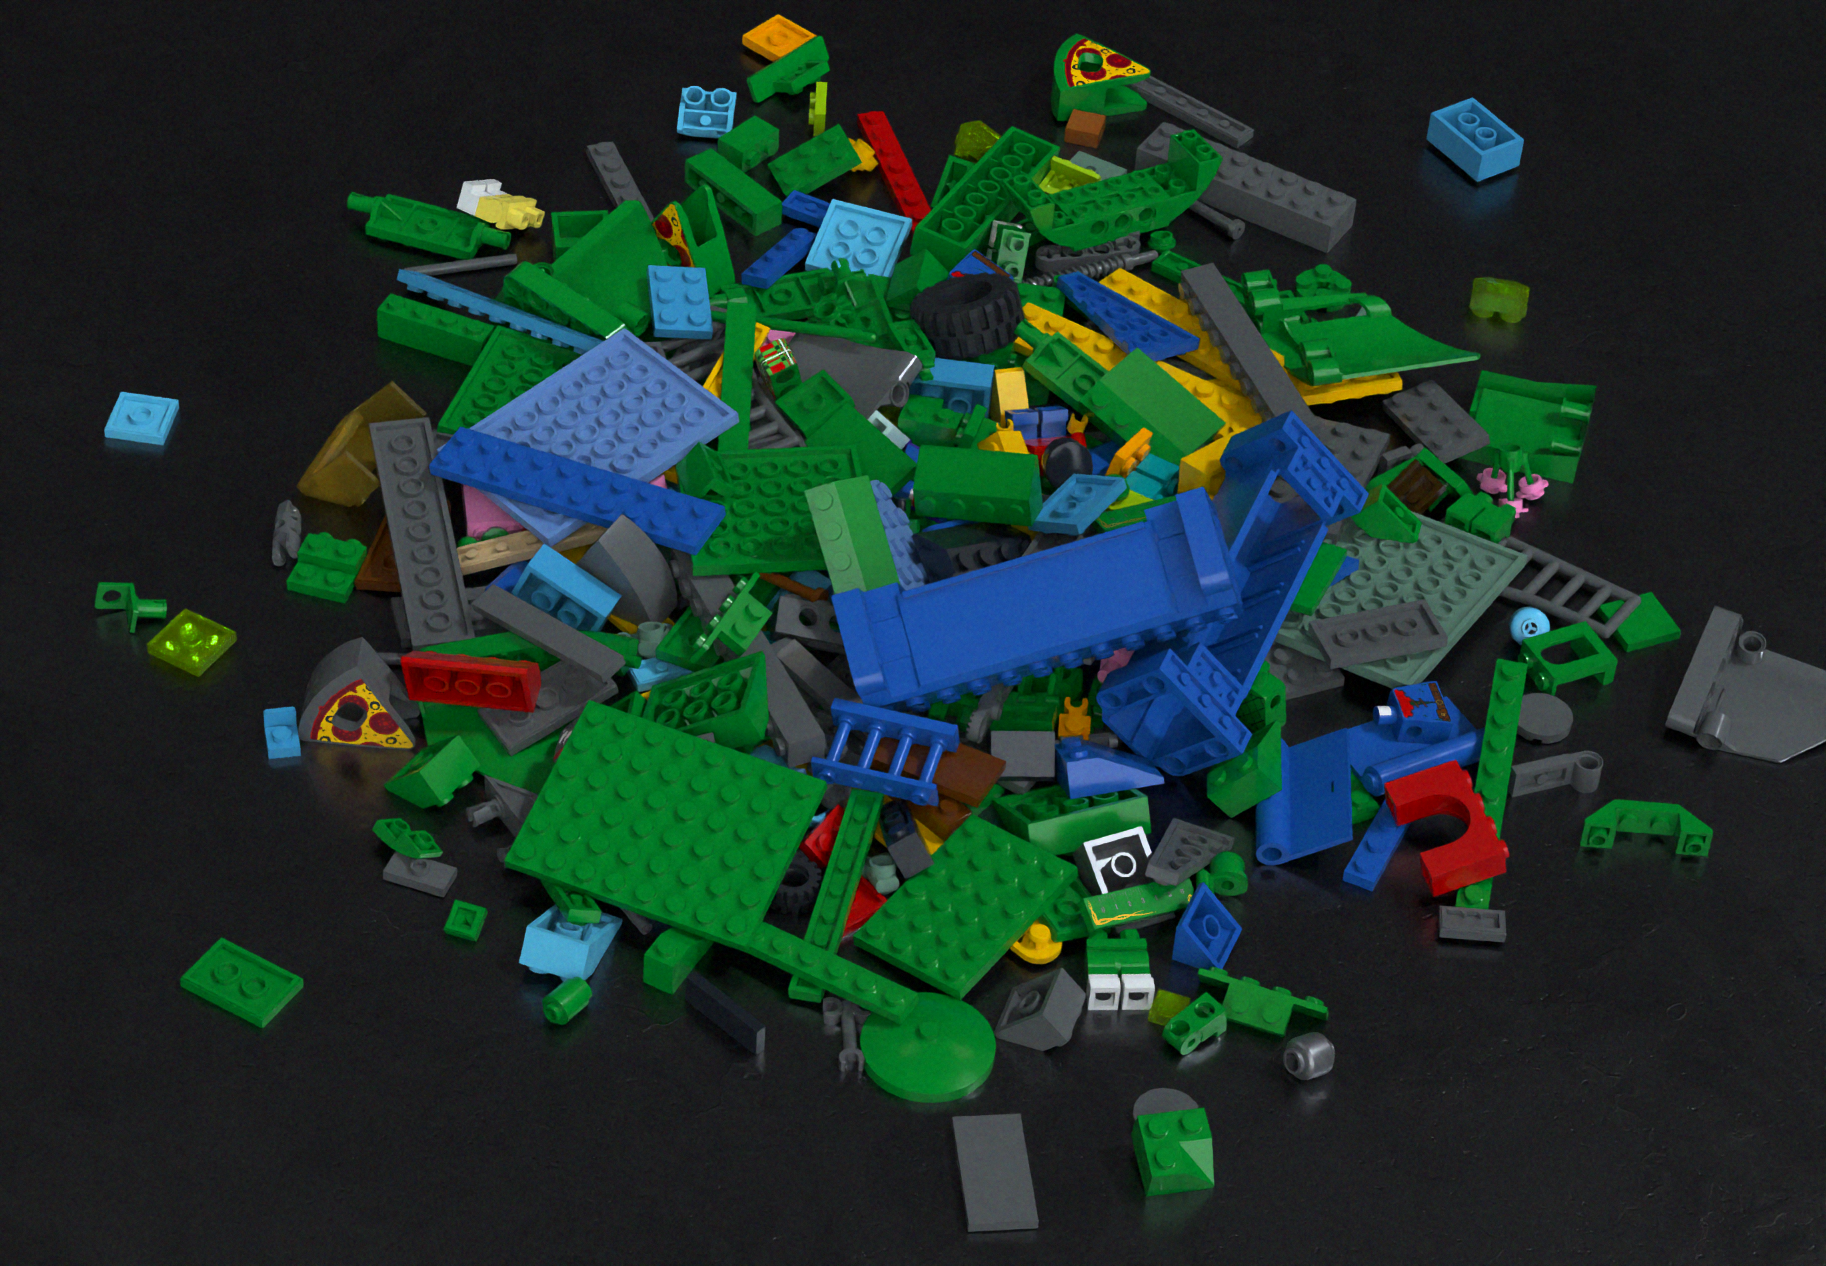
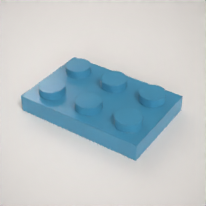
[646,265,713,340]
[1028,474,1127,536]

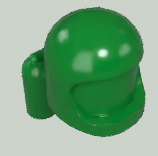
[1196,851,1248,896]

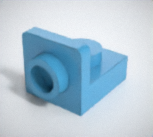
[263,706,301,759]

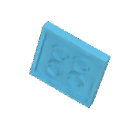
[805,199,912,277]

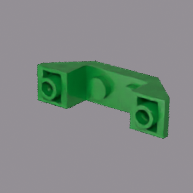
[1580,799,1713,856]

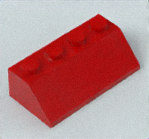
[400,651,542,713]

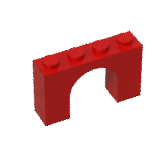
[1384,759,1509,897]

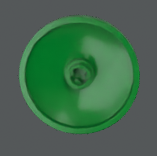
[860,992,996,1103]

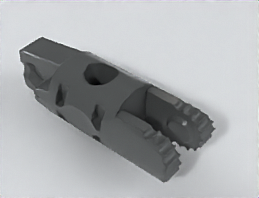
[272,500,302,566]

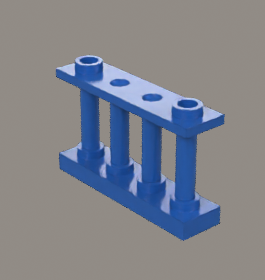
[811,698,960,806]

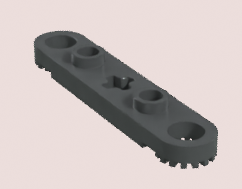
[966,677,1023,743]

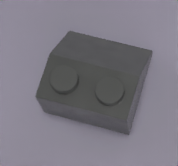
[994,968,1087,1051]

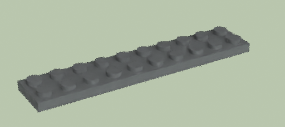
[369,417,475,651]

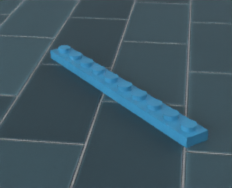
[397,269,604,355]

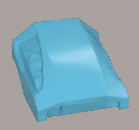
[677,86,737,139]

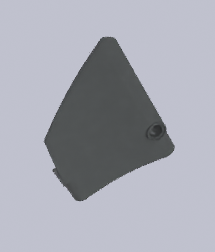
[750,333,922,447]
[1665,606,1826,763]

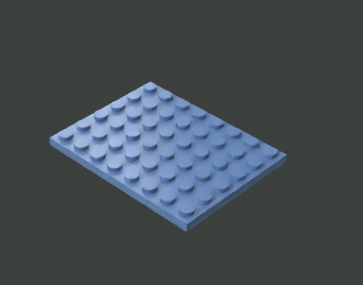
[437,328,739,548]

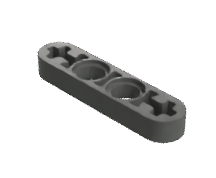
[1034,236,1141,272]

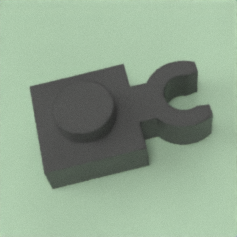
[1378,443,1424,476]

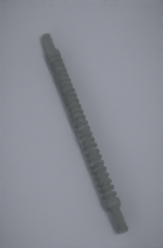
[1021,250,1158,287]

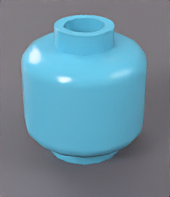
[1508,607,1550,645]

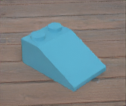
[519,904,622,981]

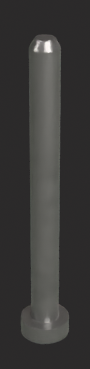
[1188,200,1245,239]

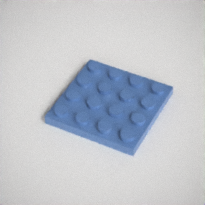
[870,480,930,591]

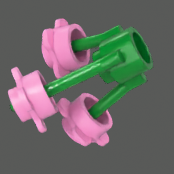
[1476,443,1549,518]

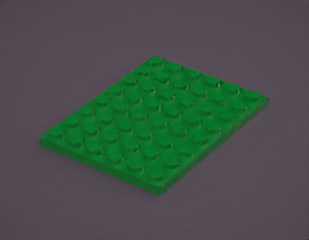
[504,700,827,953]

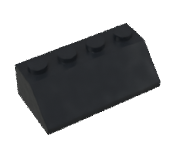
[912,522,1032,584]

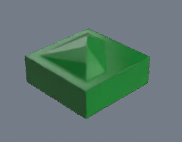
[443,899,488,942]

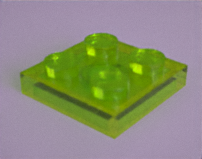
[147,608,237,677]

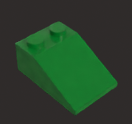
[1207,720,1282,818]

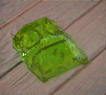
[1469,277,1530,322]

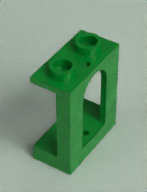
[1518,621,1618,696]

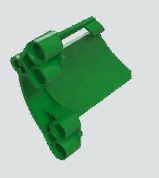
[1241,269,1481,387]

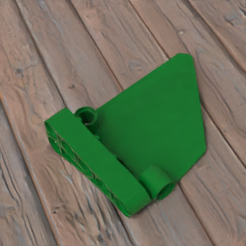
[503,200,668,341]
[416,631,578,795]

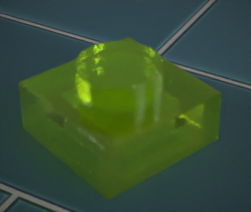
[1148,989,1191,1026]

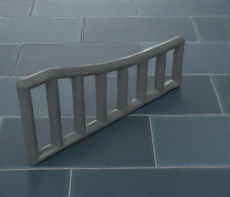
[661,321,800,449]
[1439,515,1641,638]

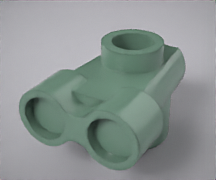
[636,621,673,659]
[862,852,899,895]

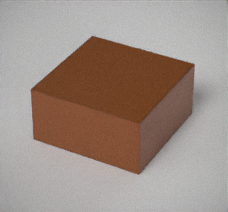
[1064,109,1106,148]

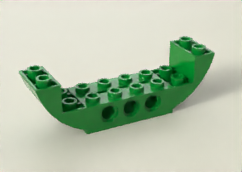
[1002,129,1223,252]

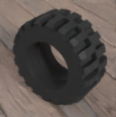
[910,273,1025,360]

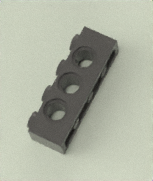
[769,594,846,655]

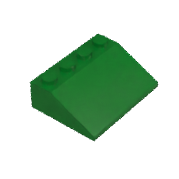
[1078,347,1226,466]
[642,651,769,749]
[992,784,1151,856]

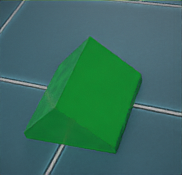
[886,249,949,311]

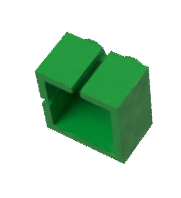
[551,210,608,262]

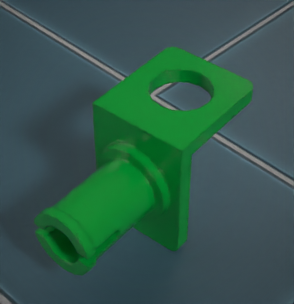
[94,582,167,633]

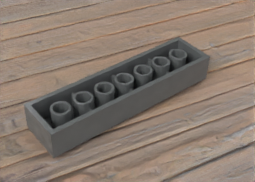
[1134,122,1357,253]

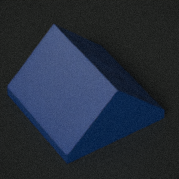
[1172,882,1242,970]

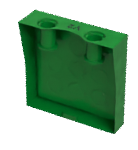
[1459,370,1597,484]

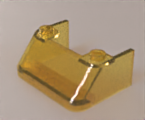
[296,381,427,507]

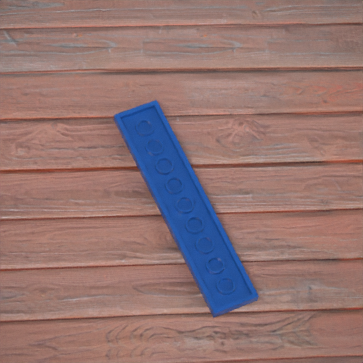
[429,426,726,555]

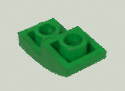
[372,818,443,859]

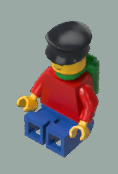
[996,406,1093,496]

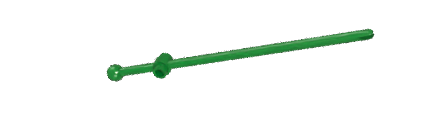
[711,310,879,342]

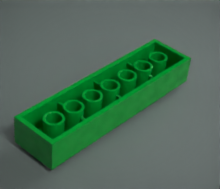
[910,126,1060,272]

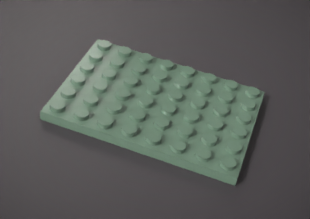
[1274,511,1527,689]

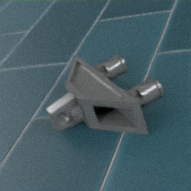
[466,775,538,869]

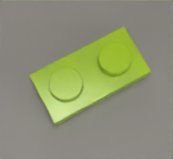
[809,82,827,136]

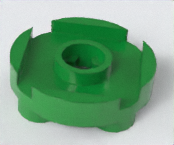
[1294,264,1352,312]

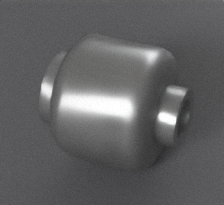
[1283,1032,1335,1080]

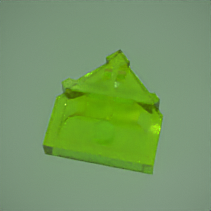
[954,121,1002,161]

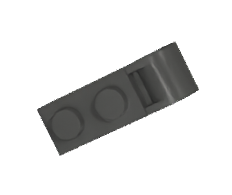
[1508,751,1603,797]

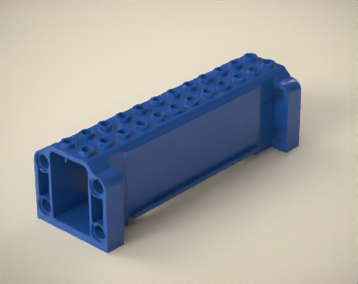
[1096,410,1369,777]
[831,487,1244,713]

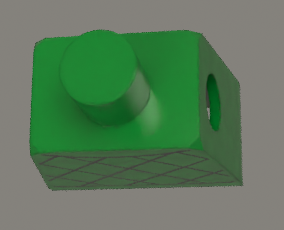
[1235,660,1286,732]

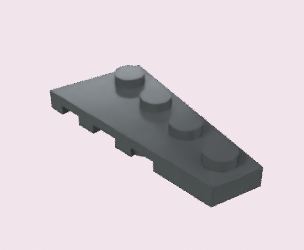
[1145,818,1235,886]

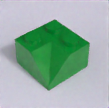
[1131,1107,1214,1197]

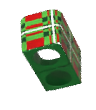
[754,338,802,401]

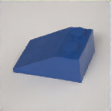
[1055,737,1164,799]

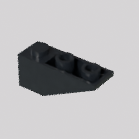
[878,799,934,879]

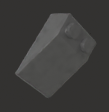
[1072,826,1176,936]

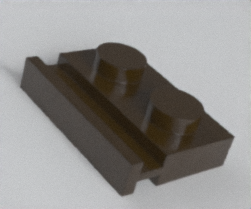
[1387,459,1447,515]

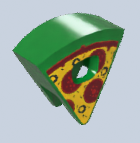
[1050,34,1151,121]
[651,184,735,296]

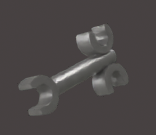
[823,997,872,1071]

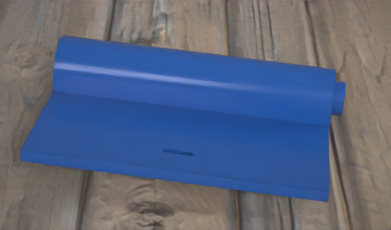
[1348,696,1485,797]
[1255,727,1353,866]

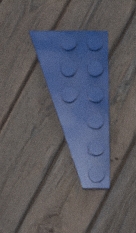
[1057,271,1200,362]

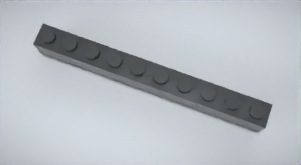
[1178,263,1320,440]
[668,548,825,768]

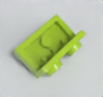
[1039,156,1101,195]

